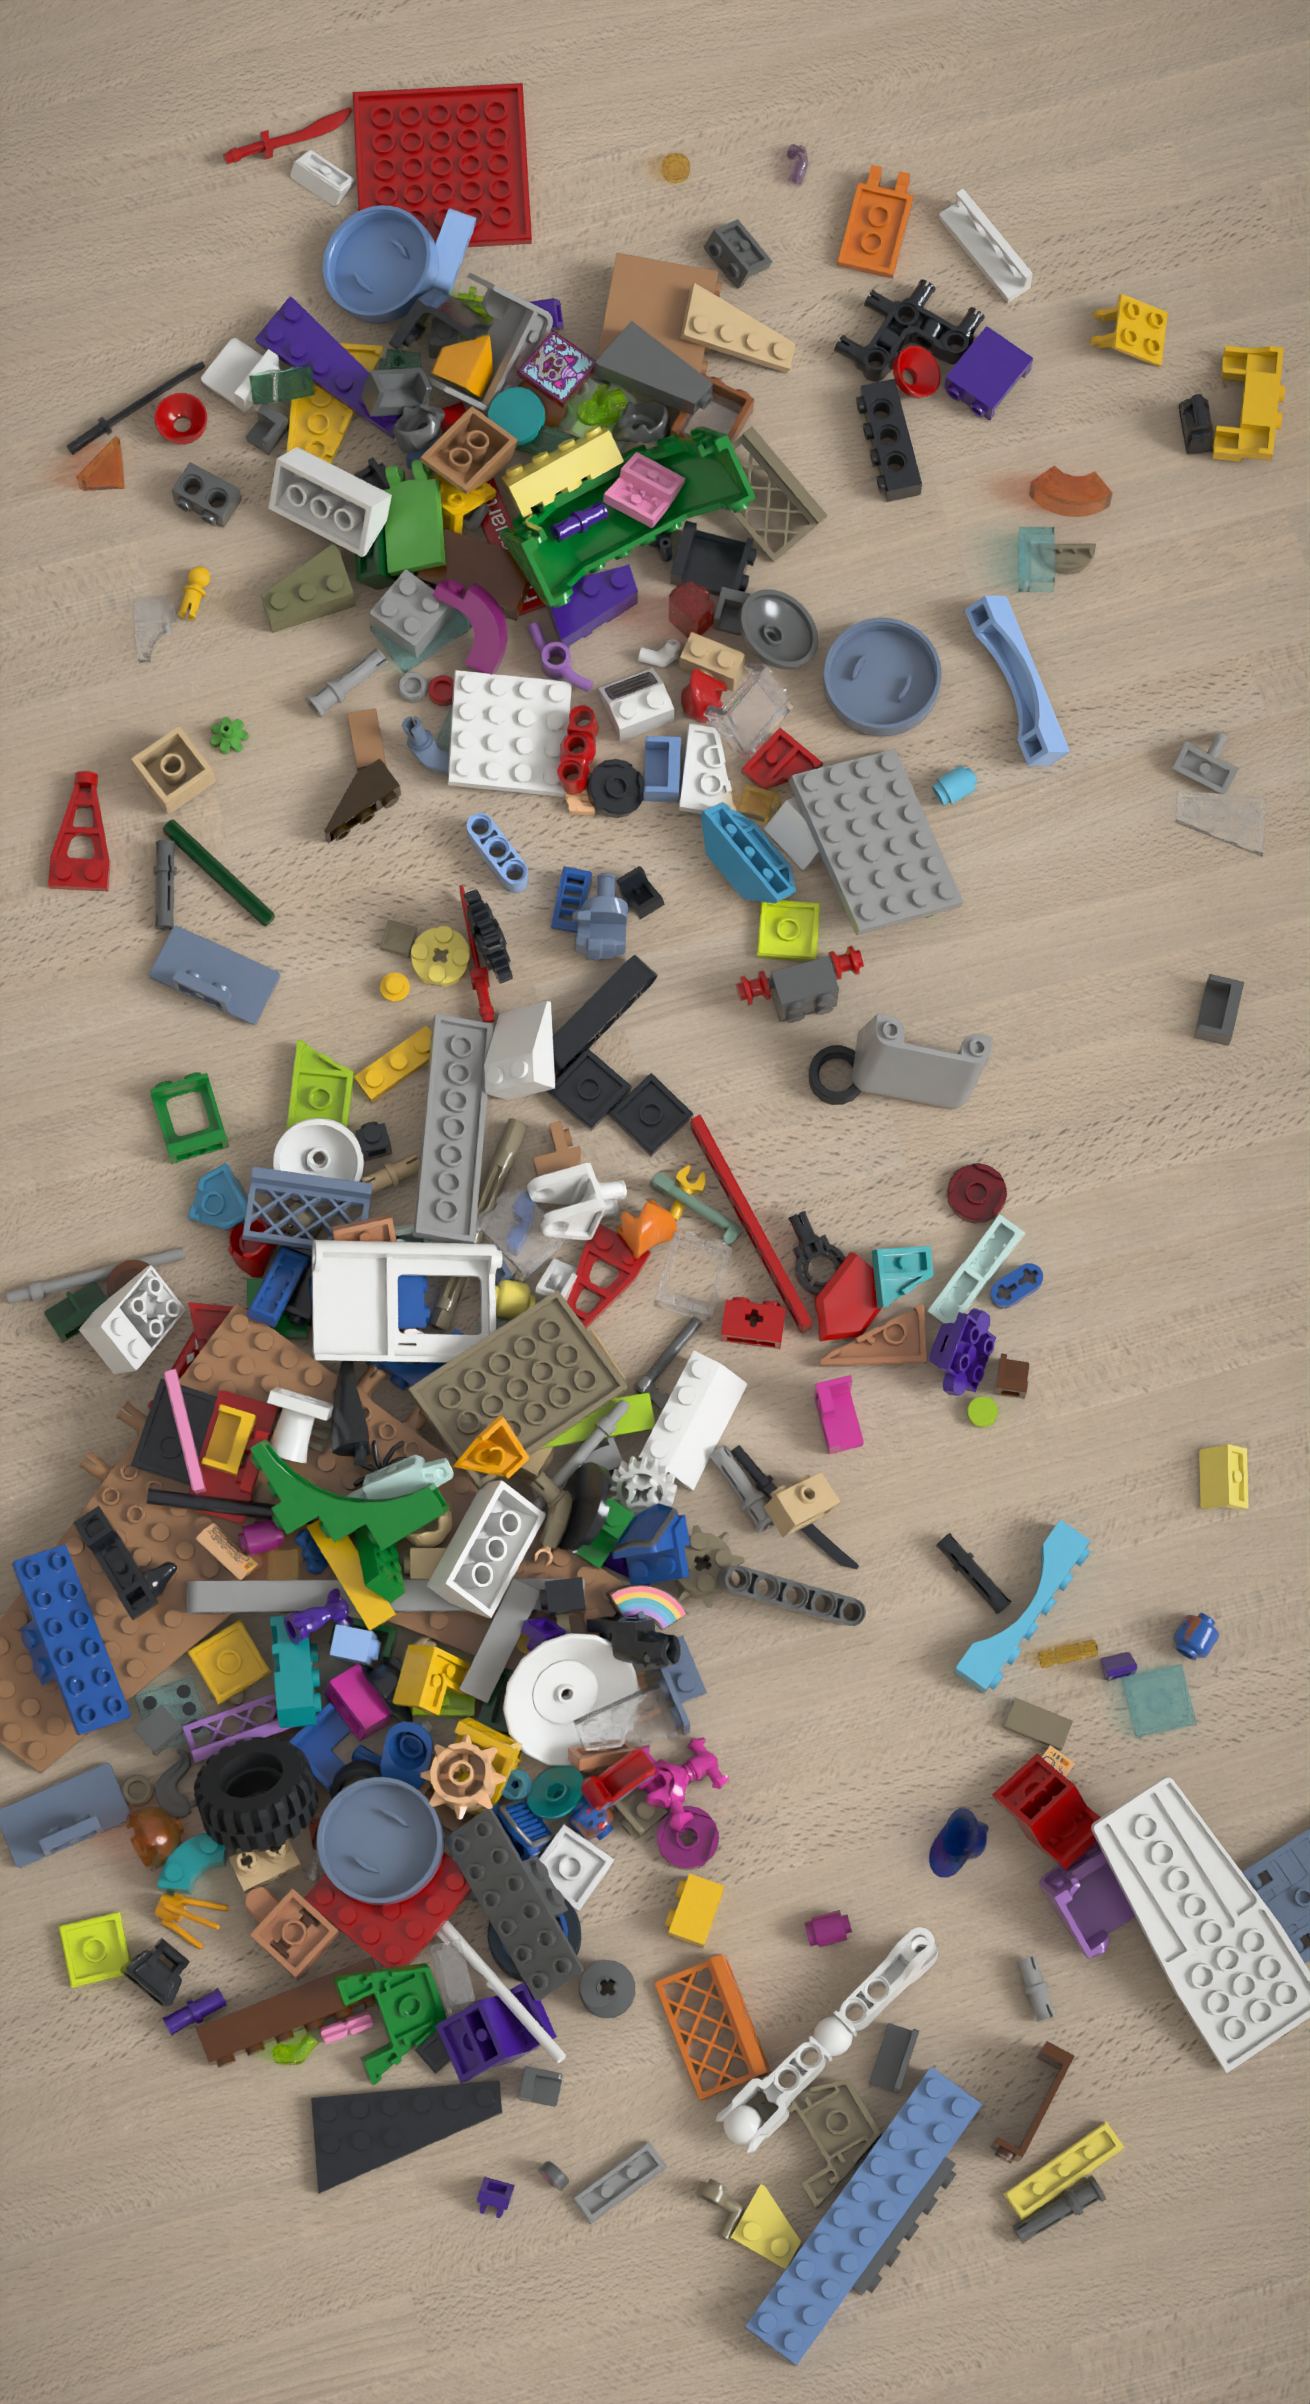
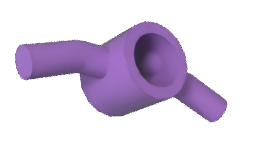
[528,622,593,693]

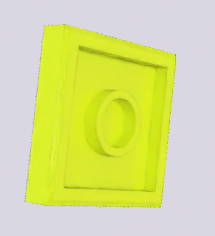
[757,900,820,962]
[58,1912,130,1988]

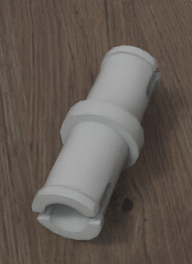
[1017,1955,1056,2022]

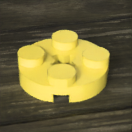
[411,926,470,987]

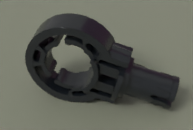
[788,1211,845,1295]

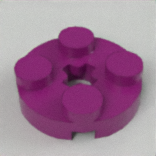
[657,1806,719,1870]

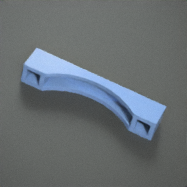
[964,595,1070,766]

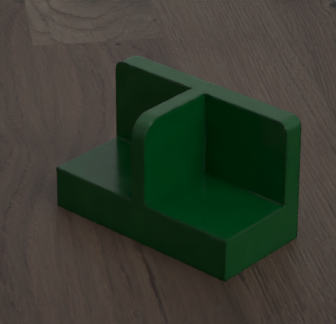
[44,1282,107,1343]

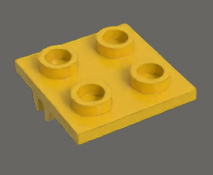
[1090,294,1168,367]

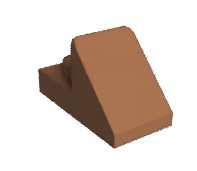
[568,1738,636,1776]

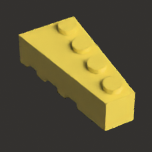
[501,425,624,518]

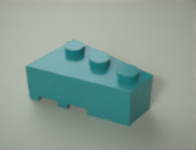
[270,1615,322,1728]

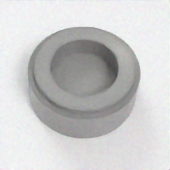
[398,672,427,703]

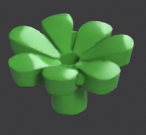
[210,717,249,754]

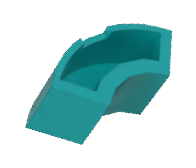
[157,1833,228,1895]

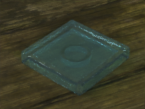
[1121,1664,1197,1738]

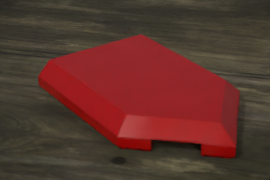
[814,1252,882,1342]

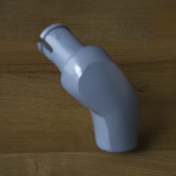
[402,716,449,775]

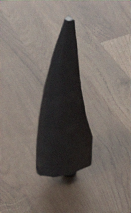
[331,1361,370,1466]

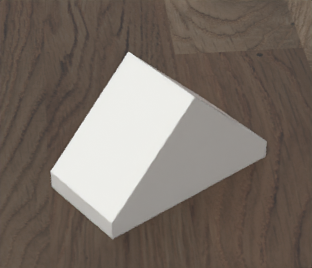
[535,1259,577,1303]

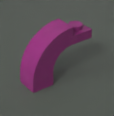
[432,579,508,675]

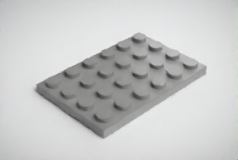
[788,749,964,936]

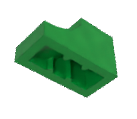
[574,1497,635,1570]

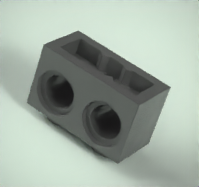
[172,462,242,528]

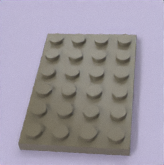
[407,1290,628,1490]

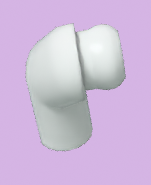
[638,639,681,667]

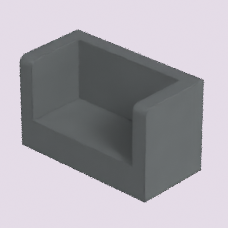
[361,368,432,417]
[1194,974,1244,1046]

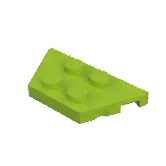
[286,1040,354,1130]

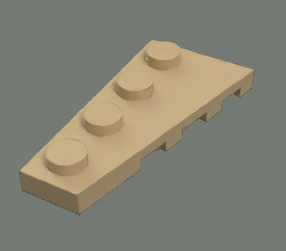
[680,283,796,373]

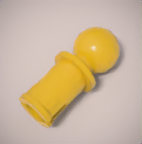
[177,566,211,621]

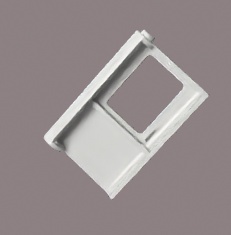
[312,1240,502,1363]

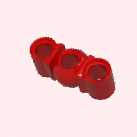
[557,705,599,795]

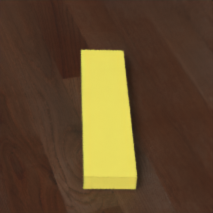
[1003,2122,1125,2221]

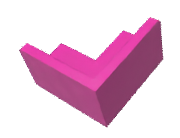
[814,1375,864,1454]

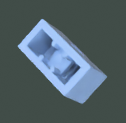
[330,1624,381,1666]

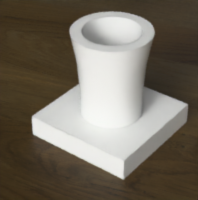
[267,1387,334,1463]

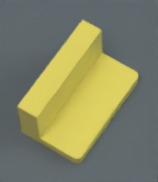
[1199,1444,1248,1510]

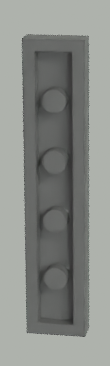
[852,2157,956,2295]

